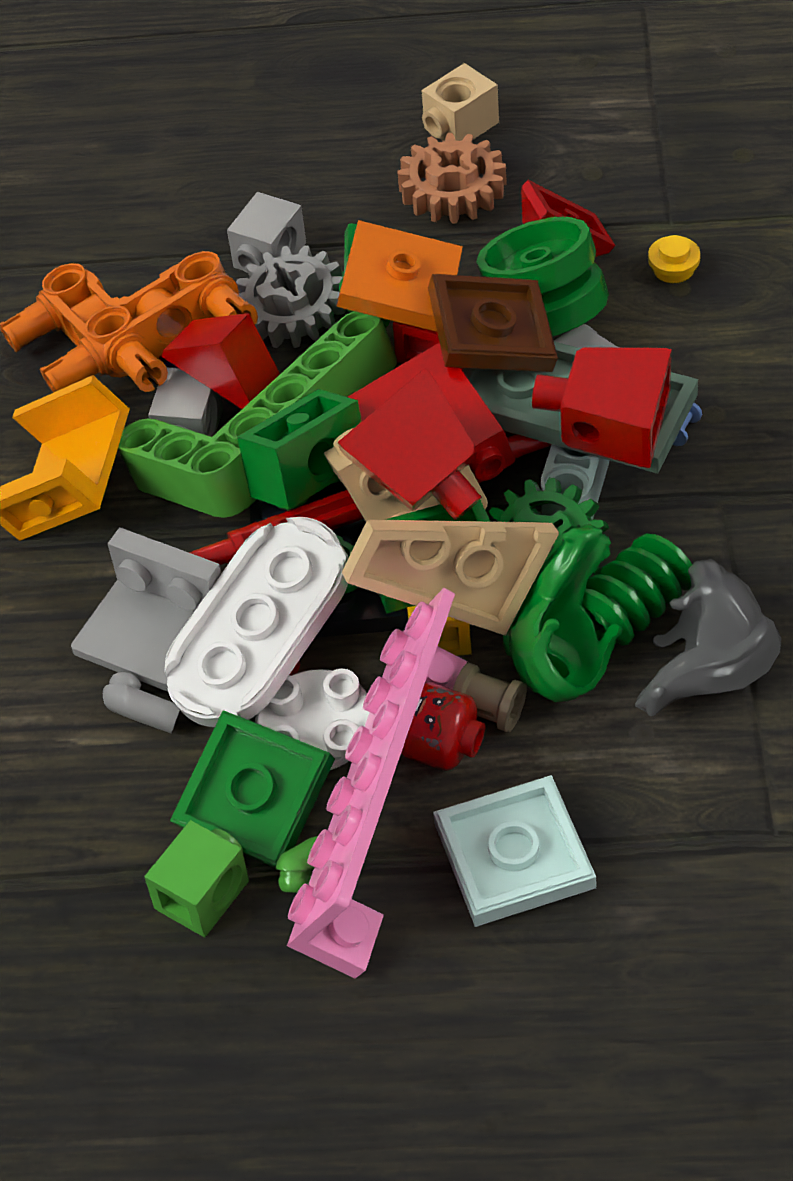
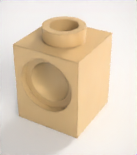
[421,63,499,141]

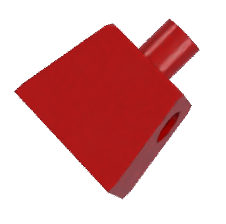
[532,347,672,468]
[338,367,482,520]

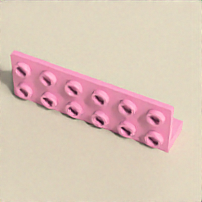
[287,588,467,979]

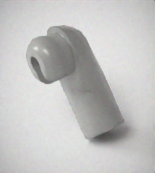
[103,672,180,733]

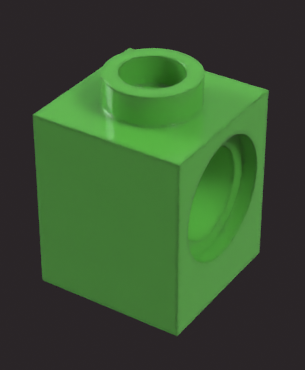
[144,820,249,938]

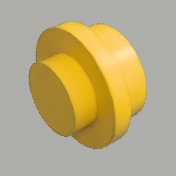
[648,235,700,283]

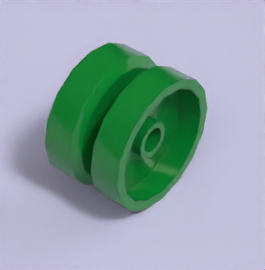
[476,217,609,336]

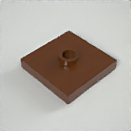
[428,274,558,372]

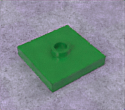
[170,710,335,868]

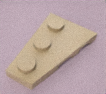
[342,520,559,636]

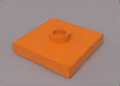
[336,220,463,332]

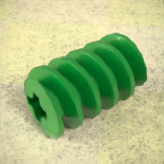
[583,533,692,646]

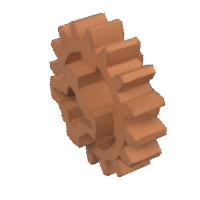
[397,133,507,223]

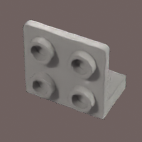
[71,527,221,691]

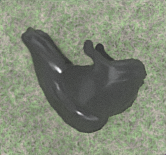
[635,559,781,716]

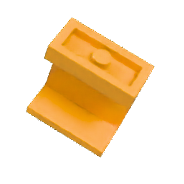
[0,375,130,541]

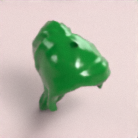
[503,524,623,702]

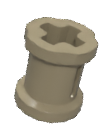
[453,663,527,732]

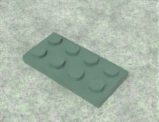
[463,341,698,474]

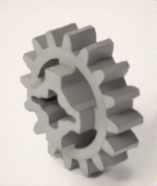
[236,245,346,348]

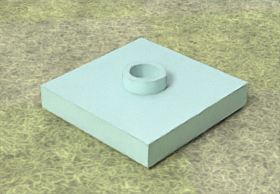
[433,775,596,927]

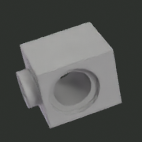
[227,192,306,273]
[148,367,223,437]

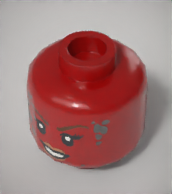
[401,682,485,771]

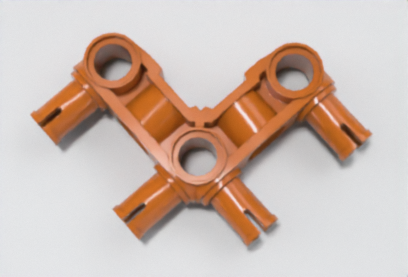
[0,251,258,393]

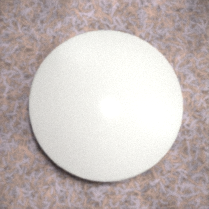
[255,669,370,770]

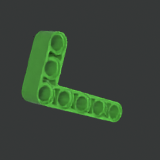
[118,311,397,518]

